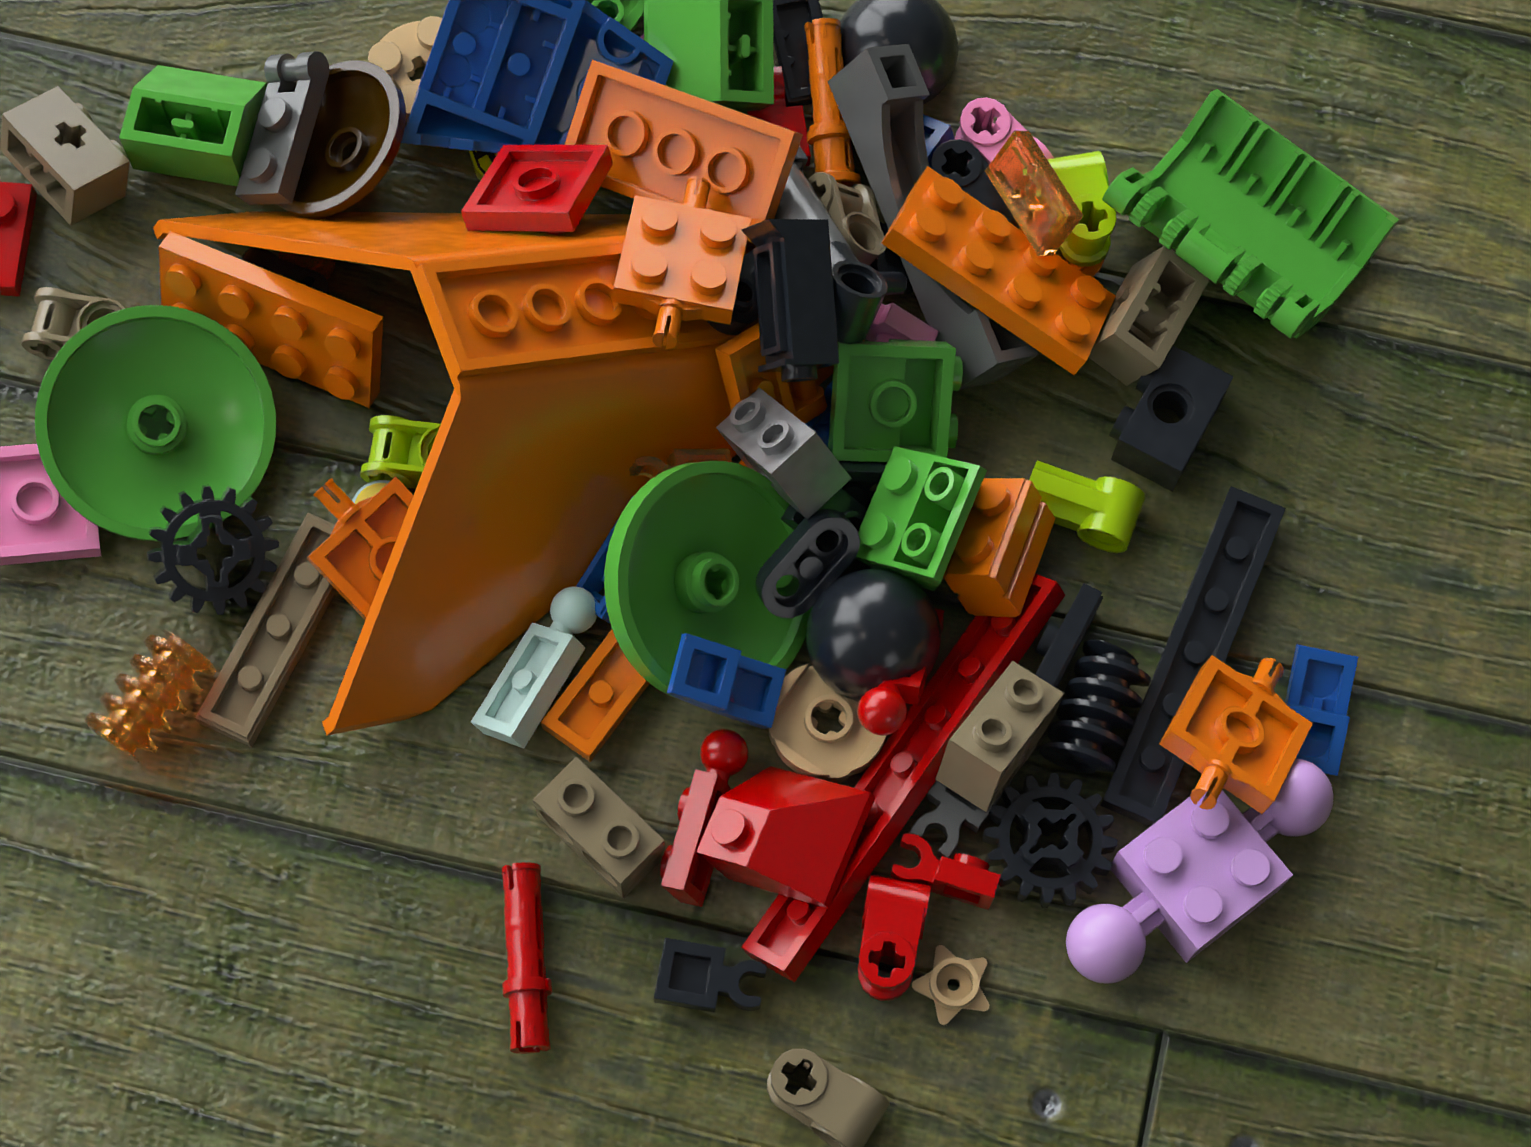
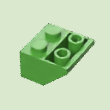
[644,0,774,114]
[119,65,267,186]
[855,446,987,591]

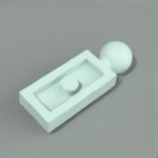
[471,586,597,749]

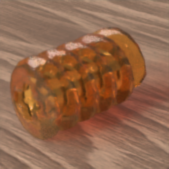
[85,630,217,763]

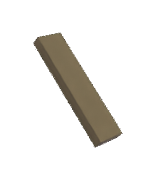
[195,513,337,748]

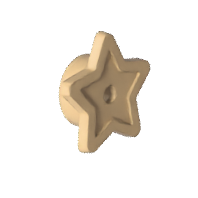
[912,945,990,1025]

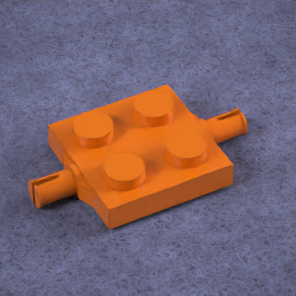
[612,176,751,349]
[307,476,413,620]
[1159,655,1313,814]

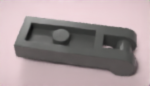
[235,51,330,205]

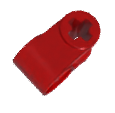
[858,875,931,1001]

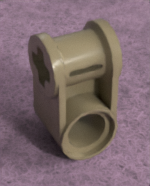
[808,172,886,265]
[21,287,125,360]
[767,1048,890,1147]

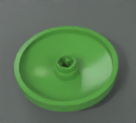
[35,305,276,542]
[604,461,813,699]

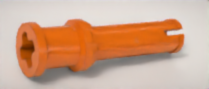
[804,18,862,187]

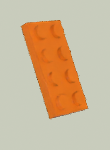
[564,60,803,243]
[881,166,1116,375]
[159,231,383,408]

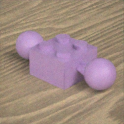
[1066,759,1333,984]

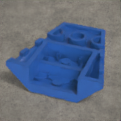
[402,0,674,153]

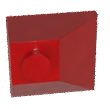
[696,766,876,909]

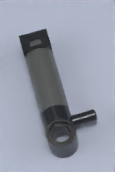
[774,145,907,344]

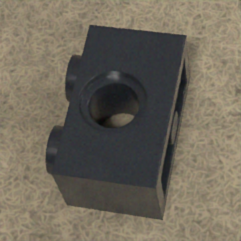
[1109,345,1234,492]

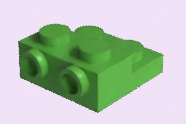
[828,339,963,462]

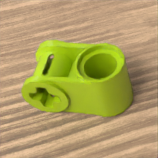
[1041,151,1116,266]
[360,415,441,489]

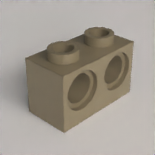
[935,661,1064,812]
[533,756,665,899]

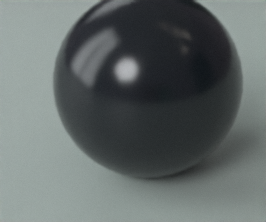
[840,0,958,105]
[806,568,941,702]

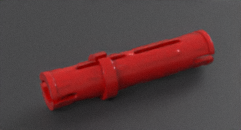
[501,862,552,1054]

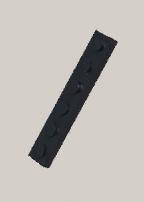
[1100,486,1286,827]

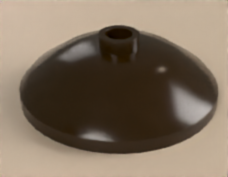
[279,60,406,218]

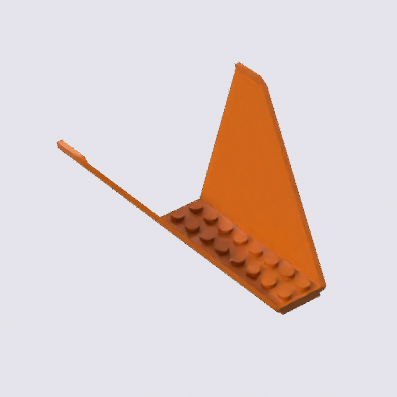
[153,211,865,736]

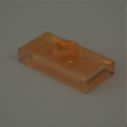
[985,130,1083,256]

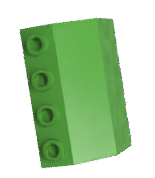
[1102,89,1399,339]

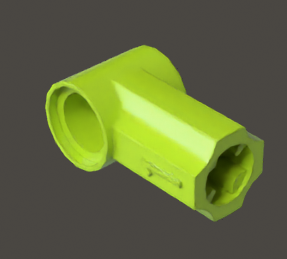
[1029,460,1145,553]

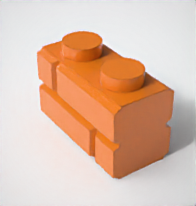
[943,478,1055,617]

